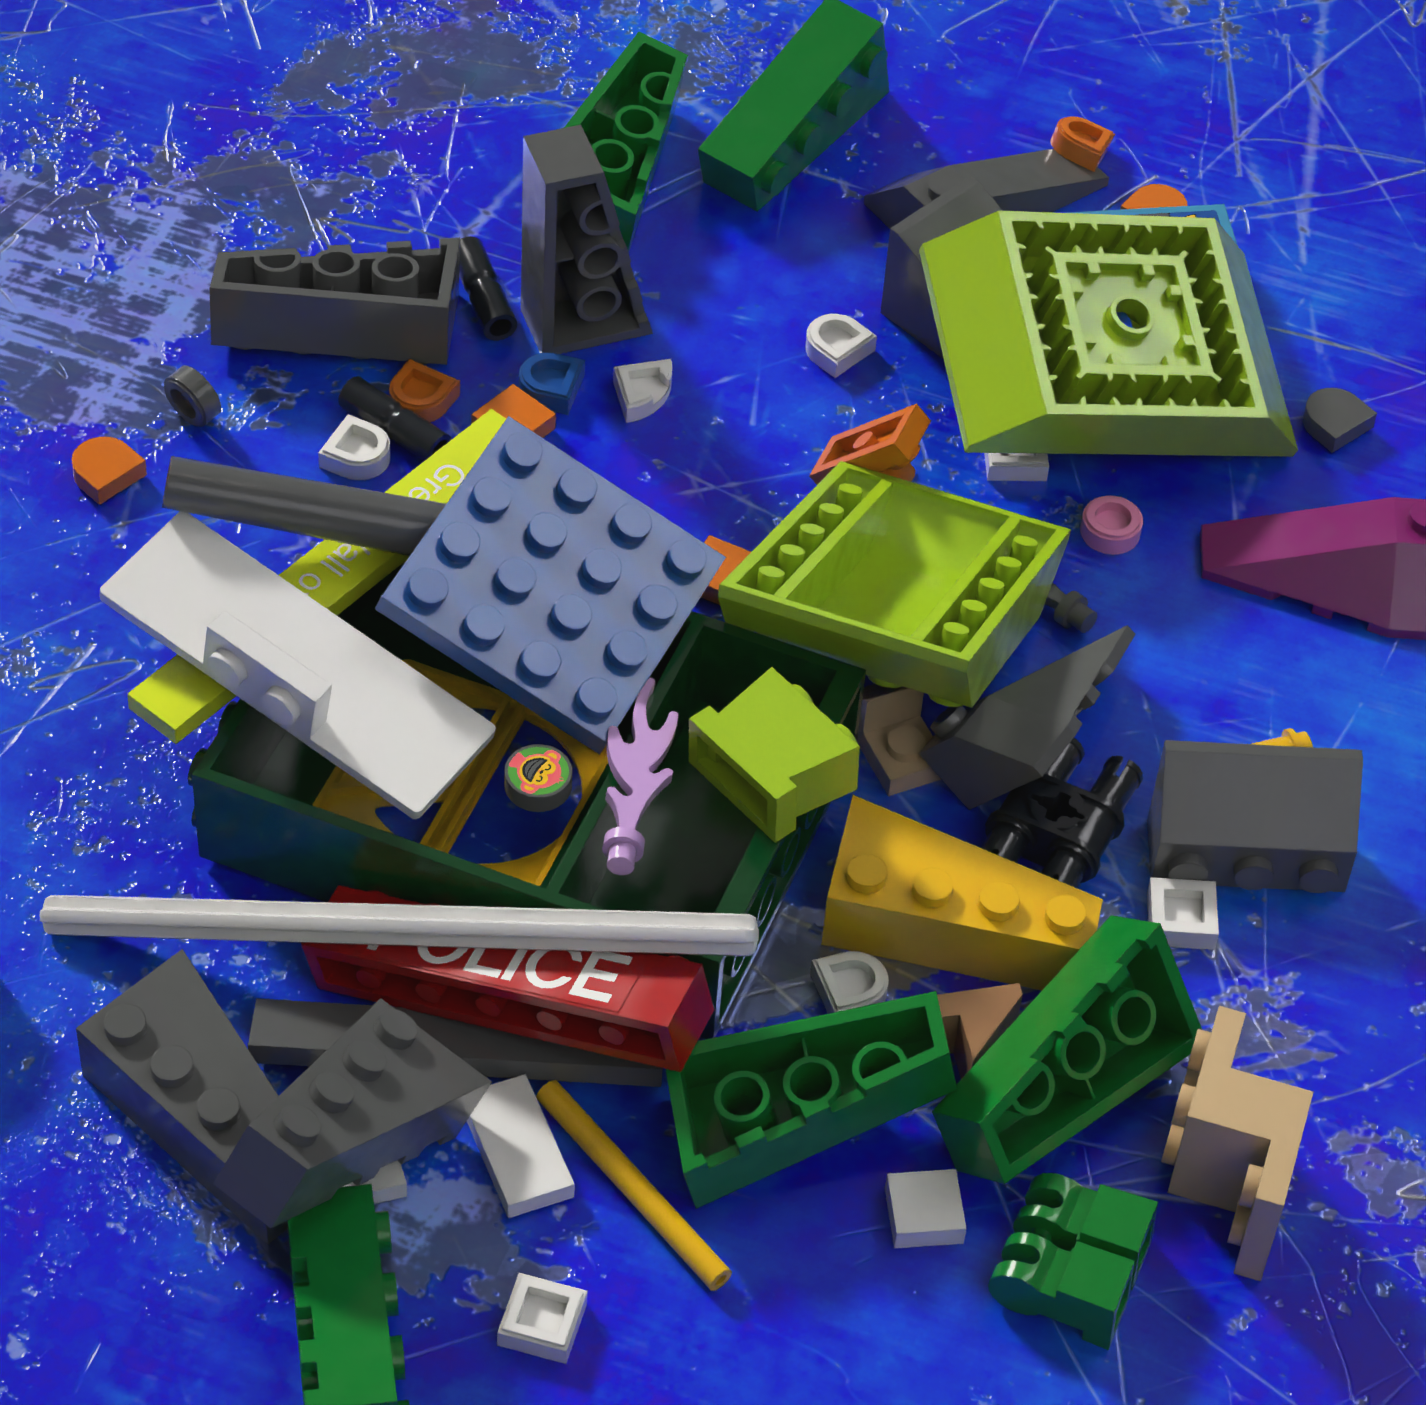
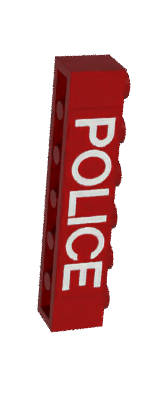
[301,885,715,1072]

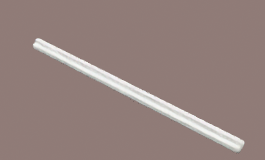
[39,895,759,956]

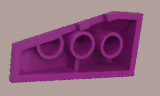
[1200,497,1426,640]

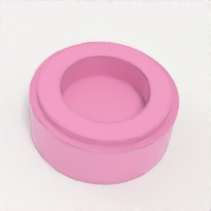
[1080,495,1143,555]

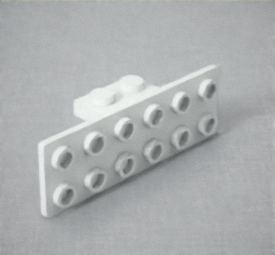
[100,511,496,819]

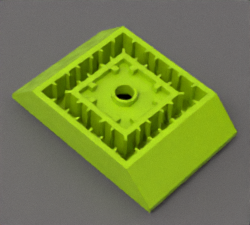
[919,211,1298,457]

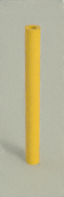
[536,1080,732,1291]

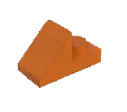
[809,403,931,484]

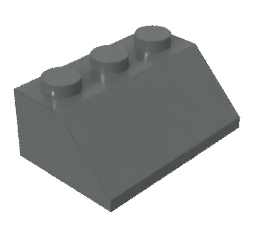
[1147,740,1363,893]

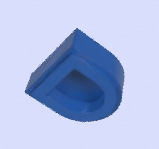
[519,353,585,415]

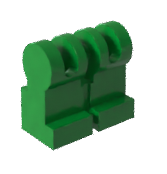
[988,1173,1158,1350]

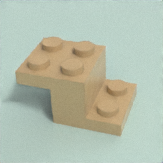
[1161,1006,1314,1281]

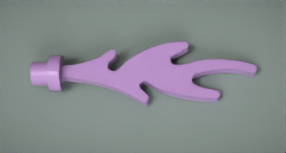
[602,678,678,875]

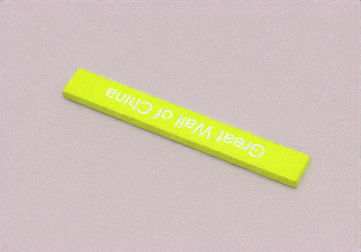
[127,409,506,744]

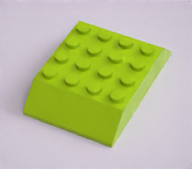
[718,461,1071,708]

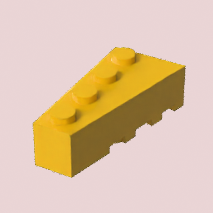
[821,795,1103,991]

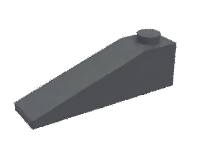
[919,625,1135,810]

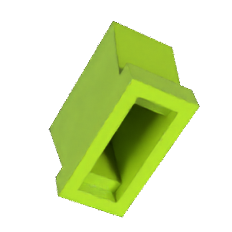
[689,667,860,843]

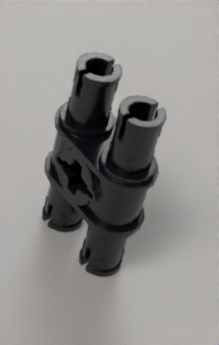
[981,738,1143,888]

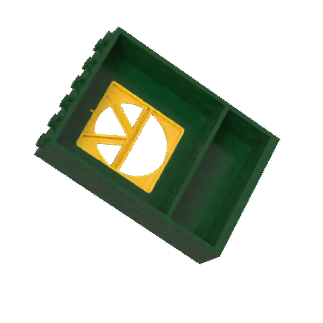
[188,560,866,1039]

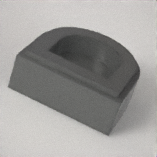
[1303,388,1377,453]

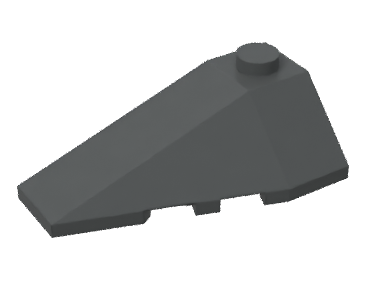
[864,149,1109,229]

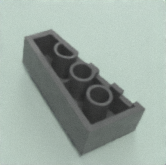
[521,125,653,354]
[209,237,460,365]
[76,949,288,1245]
[213,998,492,1228]

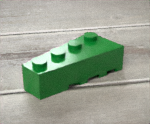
[698,0,889,212]
[564,32,688,253]
[932,915,1202,1184]
[666,991,957,1209]
[287,1184,409,1405]

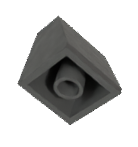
[880,176,1003,360]

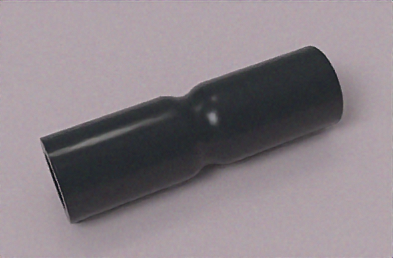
[459,236,517,341]
[338,376,452,461]

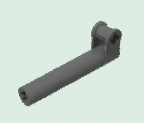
[162,456,446,556]

